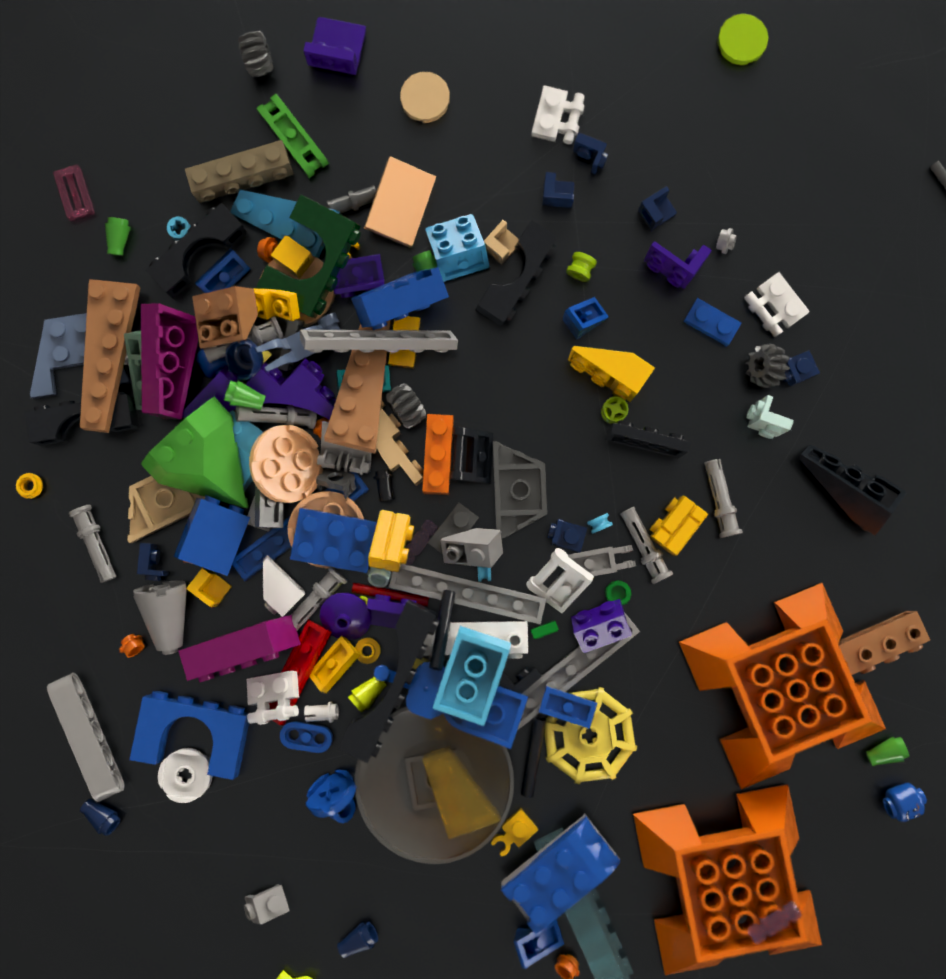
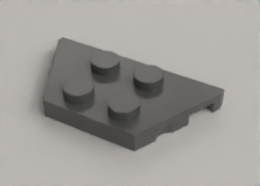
[493,441,547,539]

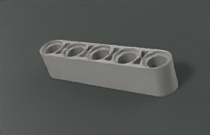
[47,673,124,802]

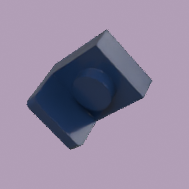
[573,132,609,174]
[783,350,820,387]
[547,519,587,553]
[137,543,170,581]

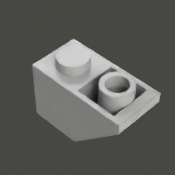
[440,528,503,568]

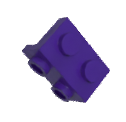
[333,254,385,298]
[366,594,417,629]
[571,599,632,653]

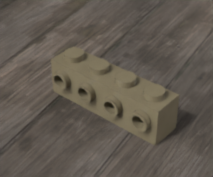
[185,140,294,203]

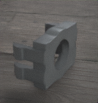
[316,468,356,499]

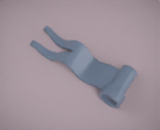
[255,313,341,372]

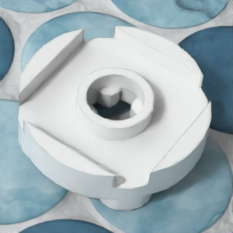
[158,748,213,803]

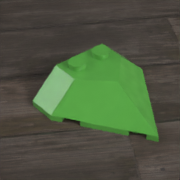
[141,396,249,509]

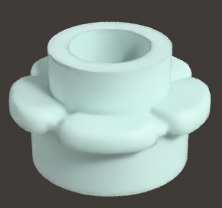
[367,567,392,588]

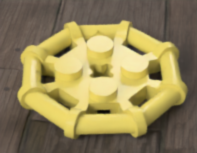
[544,687,637,785]

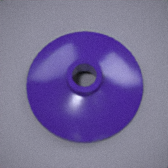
[320,593,371,640]

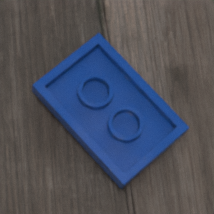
[290,507,377,573]

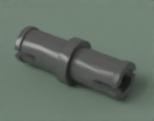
[326,185,377,214]

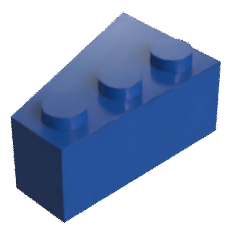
[351,267,449,330]

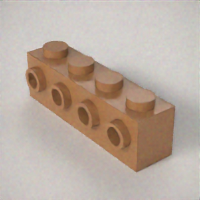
[838,611,931,675]

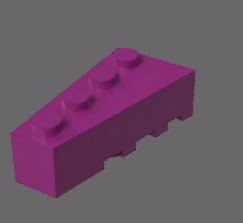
[141,303,198,420]
[179,615,301,683]

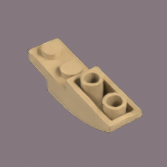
[377,401,424,486]

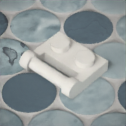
[526,548,594,613]

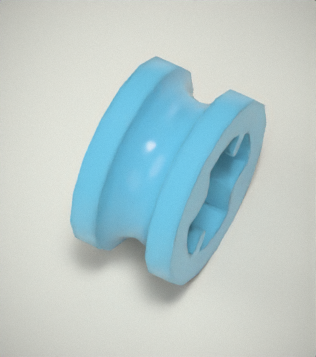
[167,217,191,241]
[587,513,613,534]
[478,567,491,582]

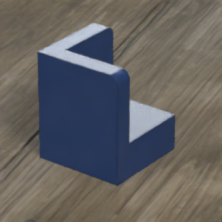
[542,172,574,208]
[638,186,677,230]

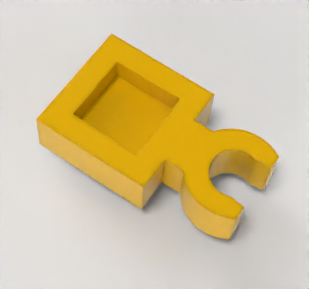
[491,808,538,856]

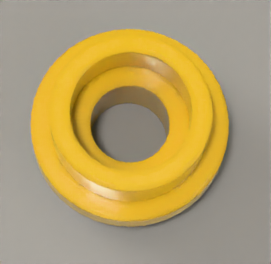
[16,473,43,499]
[355,638,381,664]

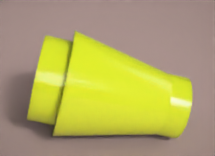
[348,677,387,713]

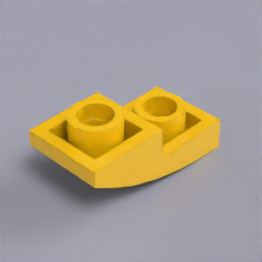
[254,289,300,321]

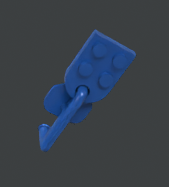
[373,662,528,749]

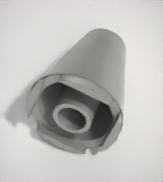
[133,580,187,655]

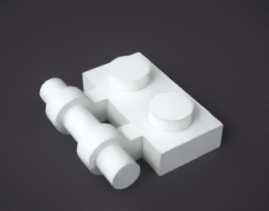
[531,86,585,144]
[744,272,810,337]
[246,671,299,725]

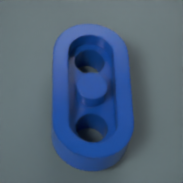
[280,721,333,753]

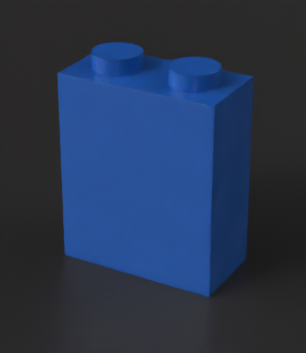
[174,496,250,576]

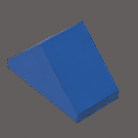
[562,297,609,340]

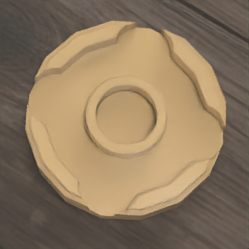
[400,72,450,123]

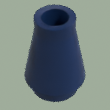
[80,798,121,836]
[337,922,378,958]

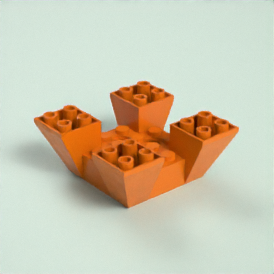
[679,583,886,789]
[633,784,822,975]

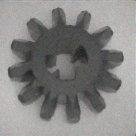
[238,31,273,77]
[745,344,790,388]
[386,383,426,429]

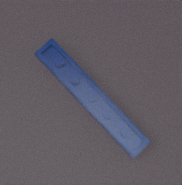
[232,472,369,581]

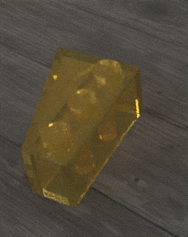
[423,746,501,839]

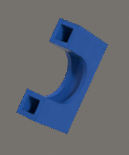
[129,691,249,780]

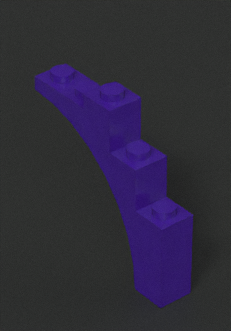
[182,358,336,420]

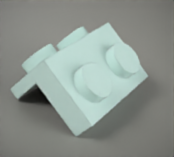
[747,395,794,439]

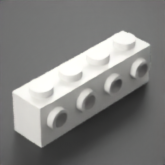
[424,621,528,660]

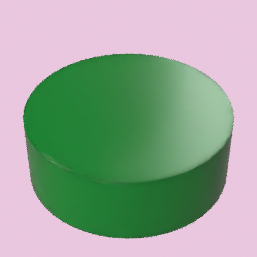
[604,580,631,606]

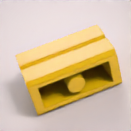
[649,495,708,556]
[368,510,414,572]

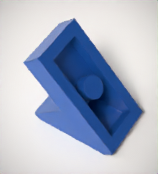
[514,919,564,969]

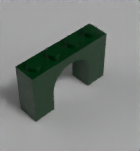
[256,194,361,318]

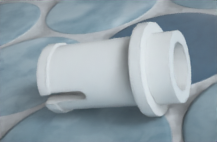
[304,701,339,723]

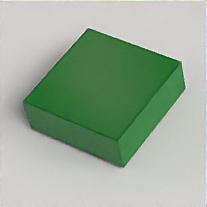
[530,620,559,639]

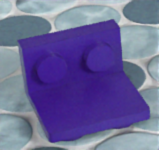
[303,17,366,75]
[644,241,712,289]

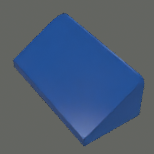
[195,249,251,293]

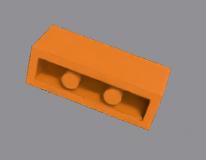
[422,414,454,495]

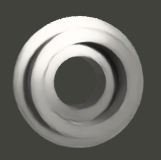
[716,228,737,254]

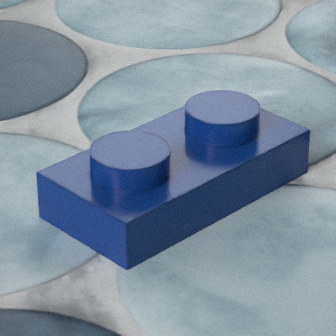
[683,298,741,346]
[538,686,597,729]

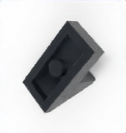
[499,667,542,694]

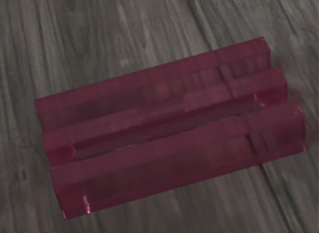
[53,164,94,221]

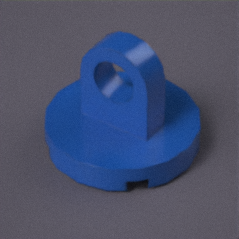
[305,770,357,823]

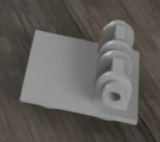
[317,421,372,475]

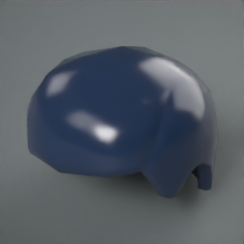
[225,339,264,381]

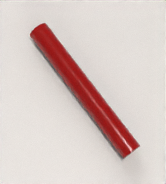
[352,583,429,607]

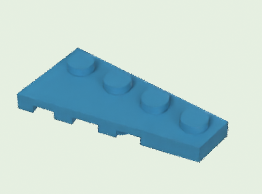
[230,190,340,258]

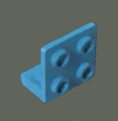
[425,214,490,282]

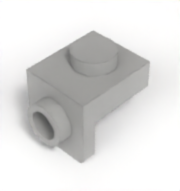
[244,885,289,925]

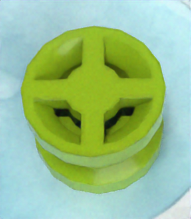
[566,252,597,282]
[601,396,629,424]

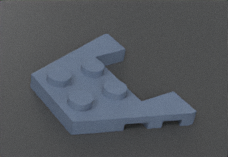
[30,313,131,399]

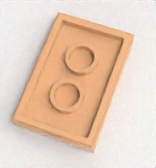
[364,156,436,248]

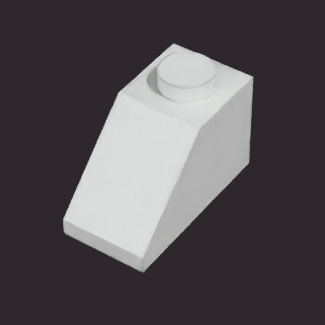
[263,555,305,617]

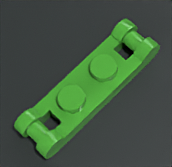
[256,94,329,178]

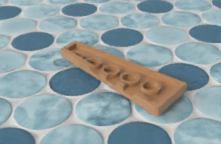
[80,279,141,433]
[324,320,391,454]

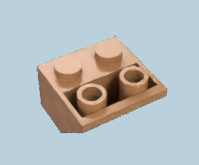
[192,286,258,349]

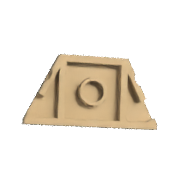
[127,476,205,543]

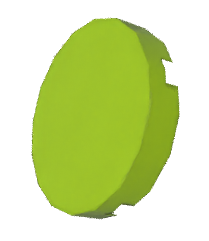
[717,14,768,65]

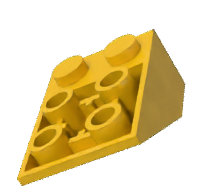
[568,346,655,402]

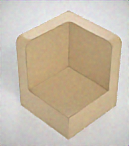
[484,220,519,265]

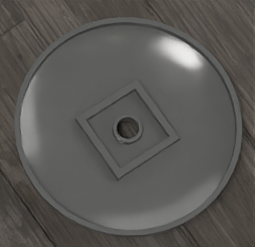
[355,706,514,864]

